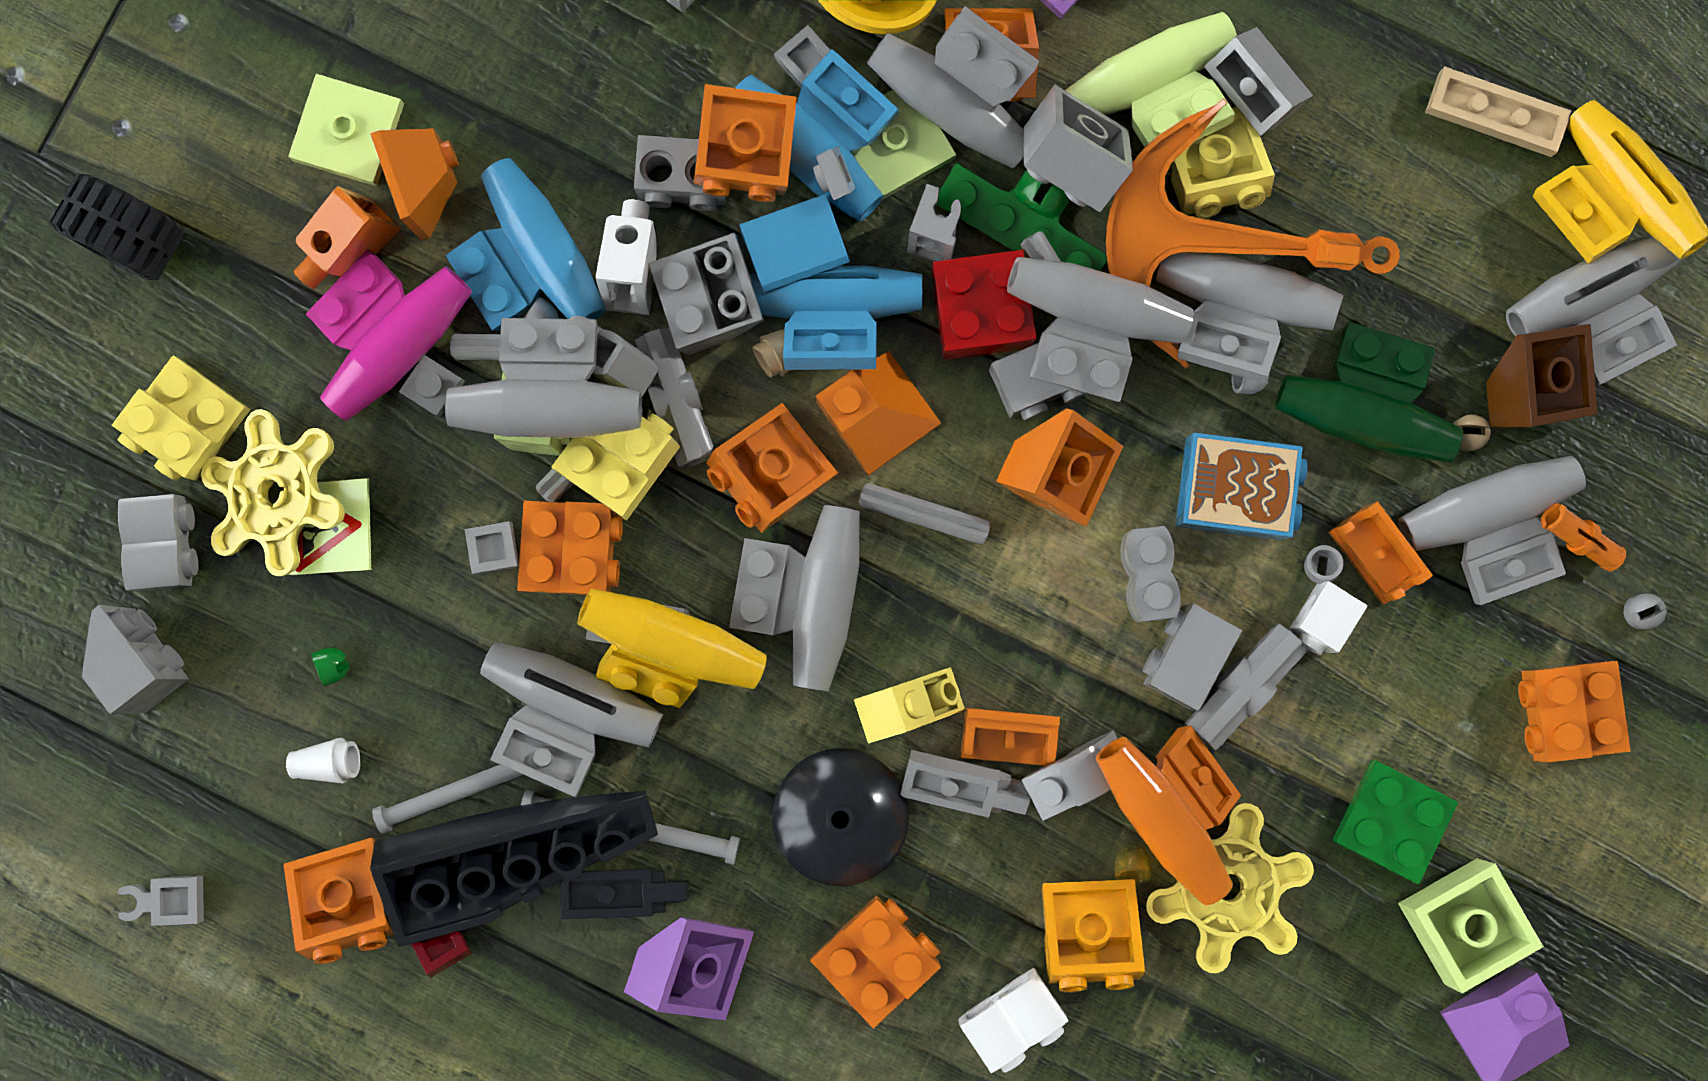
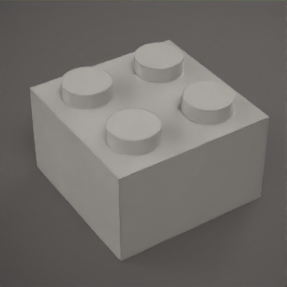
[1024,84,1133,212]

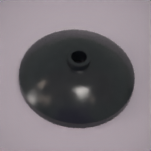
[772,748,909,886]

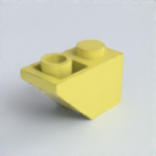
[854,667,965,743]

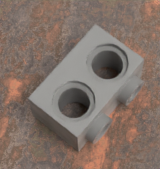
[634,135,728,211]

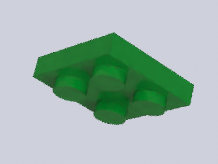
[1332,760,1459,884]

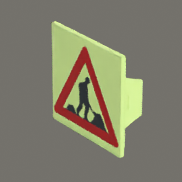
[289,478,371,575]

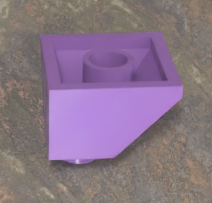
[624,917,754,1020]
[1440,965,1569,1081]

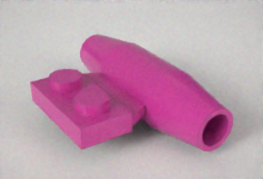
[306,250,472,421]

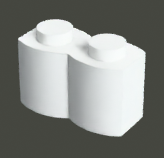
[958,968,1068,1073]

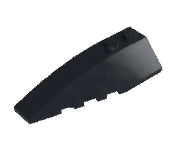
[370,791,658,947]

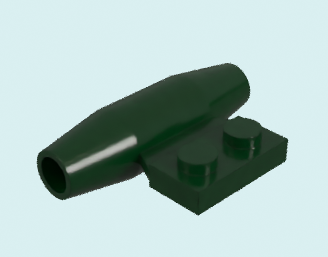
[1275,322,1463,463]

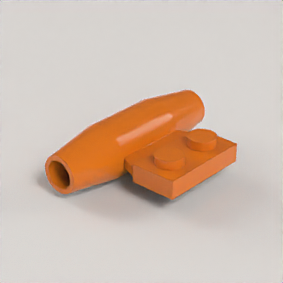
[1096,725,1241,905]

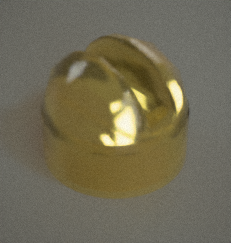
[1114,846,1152,884]

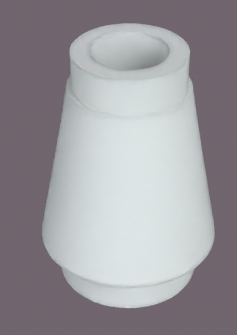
[286,738,360,783]

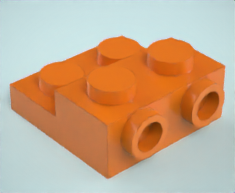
[694,84,797,202]
[706,403,838,533]
[517,501,623,595]
[1518,661,1631,762]
[283,837,394,964]
[810,895,941,1029]

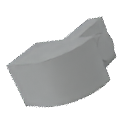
[1021,730,1118,821]

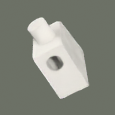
[596,199,657,315]

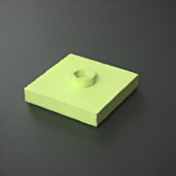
[288,74,404,186]
[851,90,956,201]

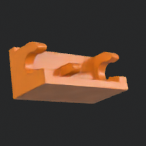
[1328,501,1433,605]
[961,708,1060,766]

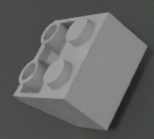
[649,233,764,355]
[82,605,189,714]

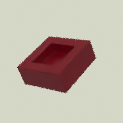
[411,931,472,978]

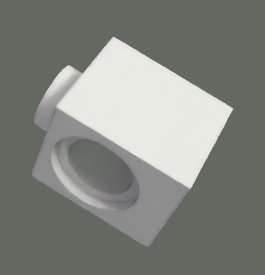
[1289,581,1368,656]

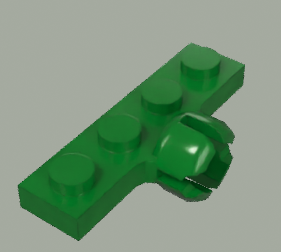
[937,163,1107,271]

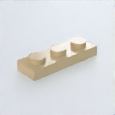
[1425,66,1571,157]

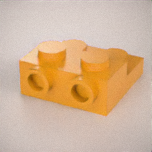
[1042,879,1145,992]

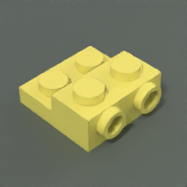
[1171,107,1275,218]
[112,355,251,481]
[551,413,680,520]

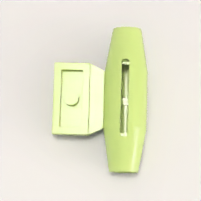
[1065,12,1237,147]

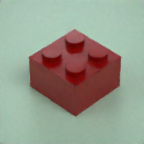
[931,250,1036,360]

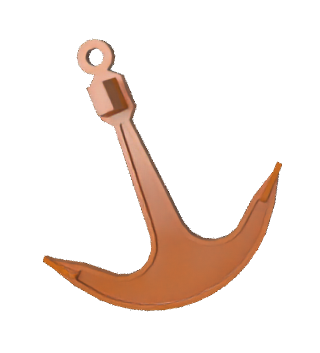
[1106,98,1400,369]

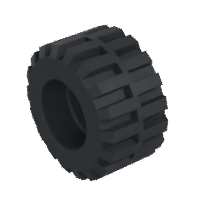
[49,173,185,281]

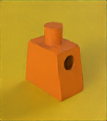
[294,186,401,290]

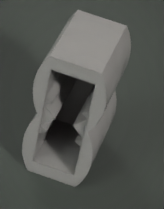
[570,316,659,397]
[118,494,198,591]
[1120,526,1181,623]

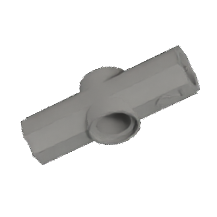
[635,328,714,469]
[1184,623,1308,751]

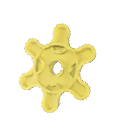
[201,409,345,576]
[1146,803,1314,973]

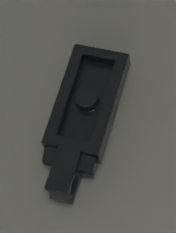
[560,868,690,919]

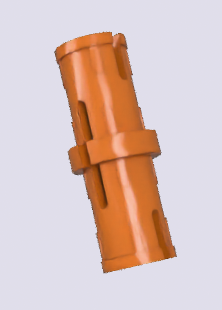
[1541,503,1626,572]

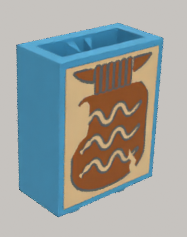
[1175,433,1307,540]

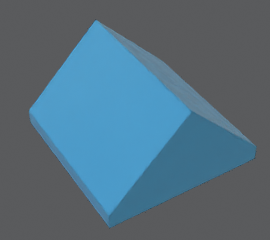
[739,194,849,292]

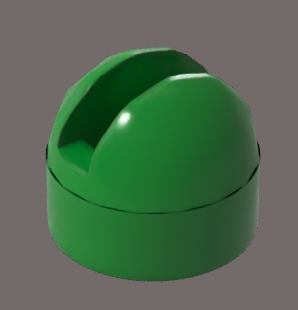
[311,647,350,687]

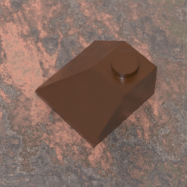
[1486,324,1598,427]

